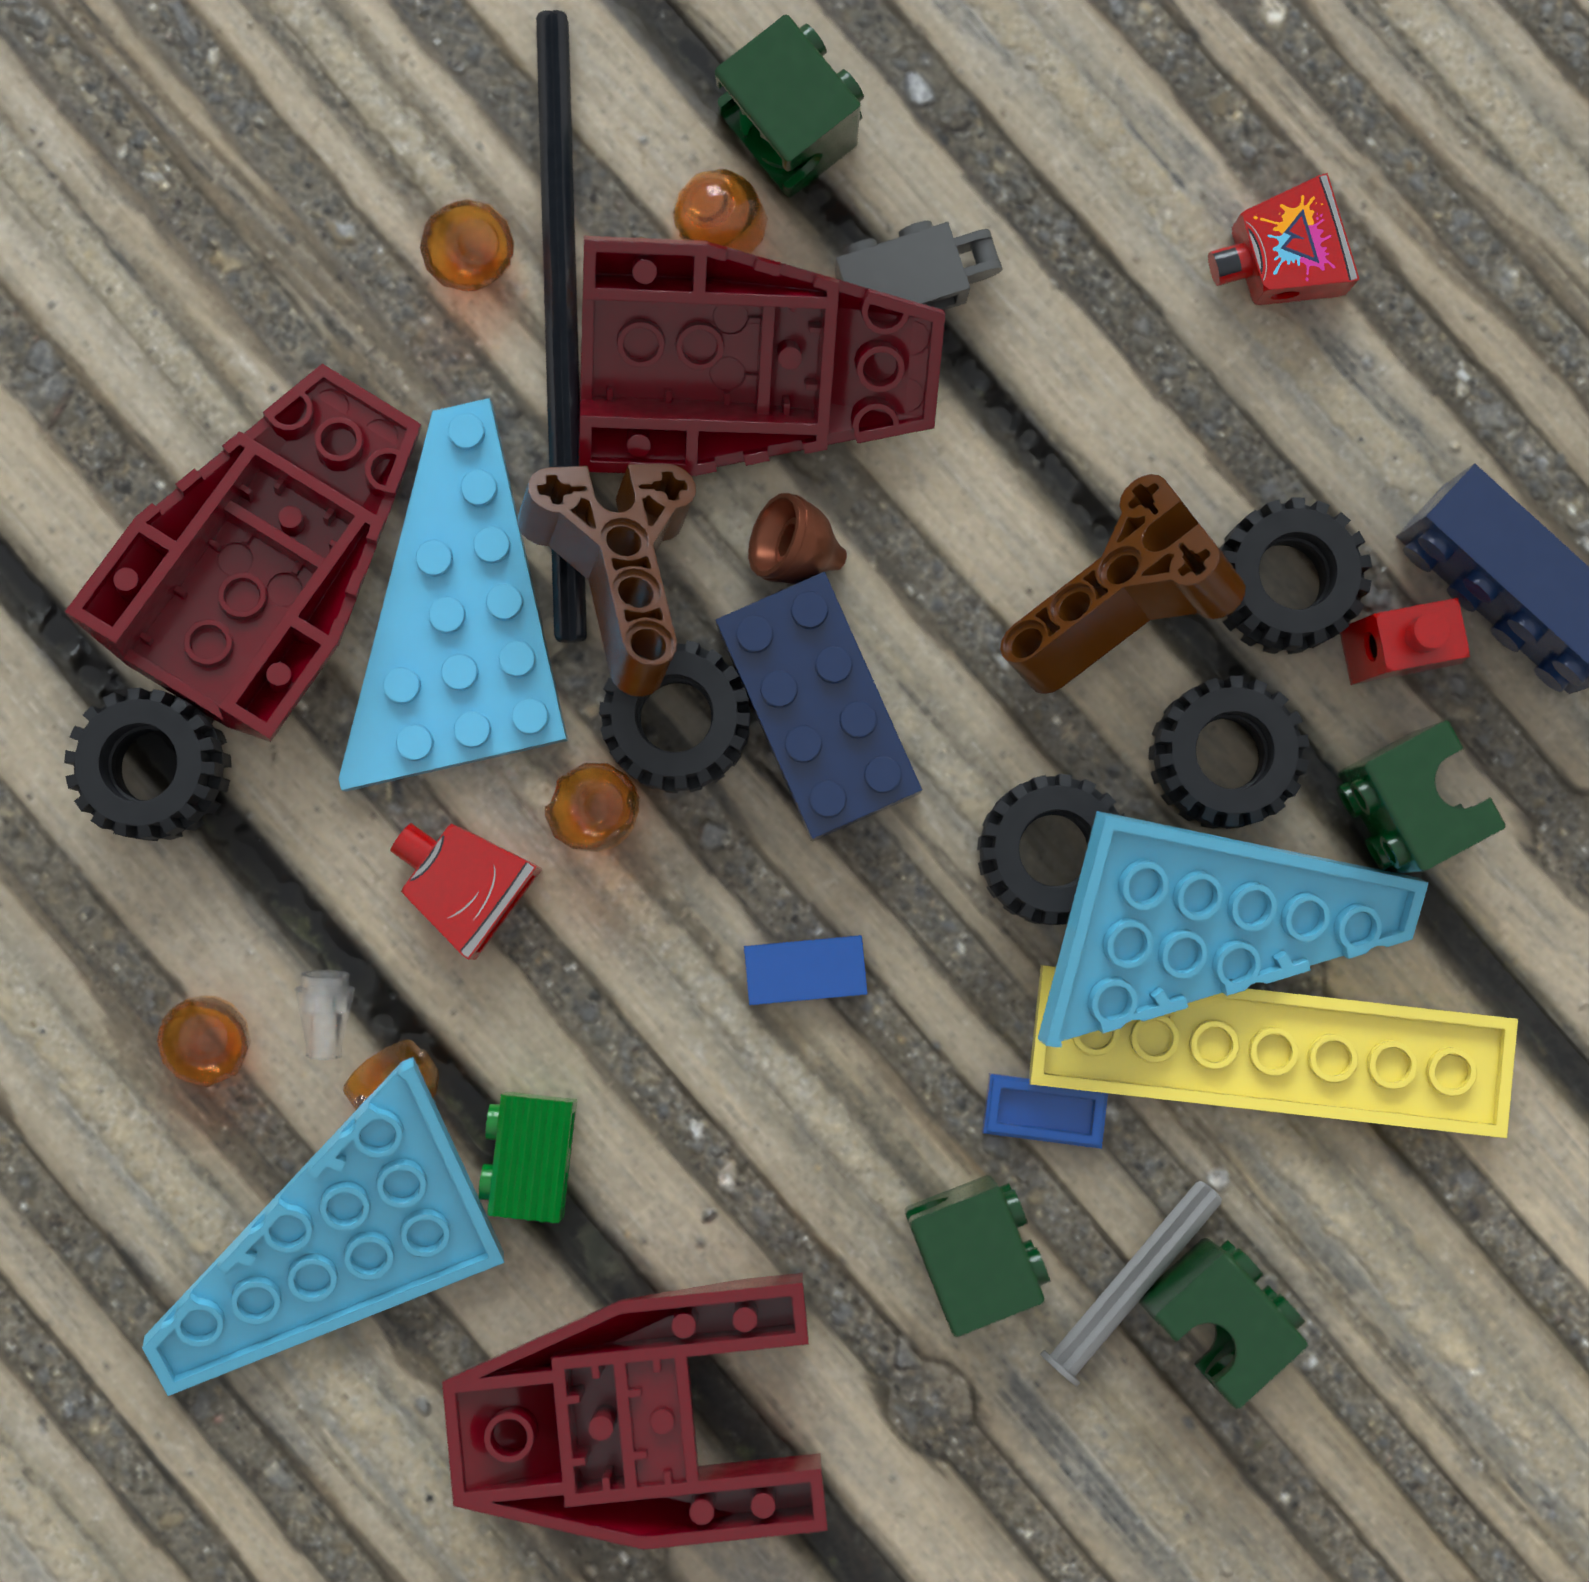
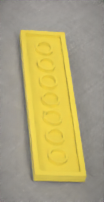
[1029,965,1518,1138]

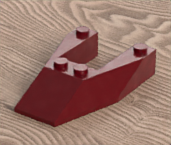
[442,1273,828,1550]

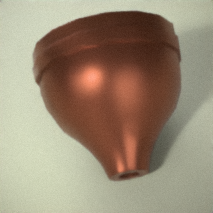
[748,493,847,584]

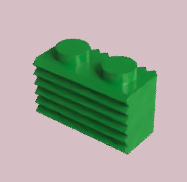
[479,1092,577,1223]

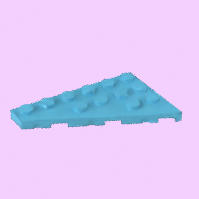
[339,398,568,792]
[1037,811,1428,1048]
[142,1057,504,1396]

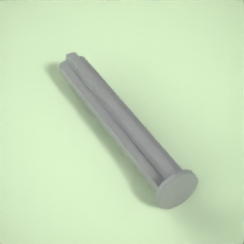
[1040,1181,1222,1387]

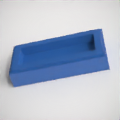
[744,935,867,1005]
[982,1073,1108,1149]

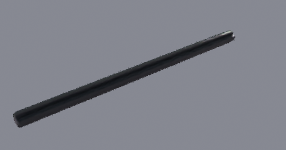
[536,10,587,643]

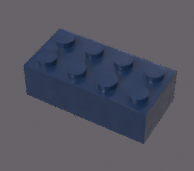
[1396,463,1589,694]
[715,572,922,842]

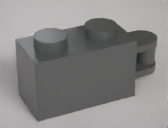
[835,221,1003,310]

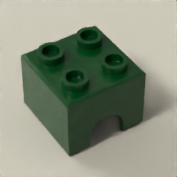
[715,14,864,197]
[1337,721,1506,874]
[905,1175,1051,1337]
[1139,1238,1308,1409]

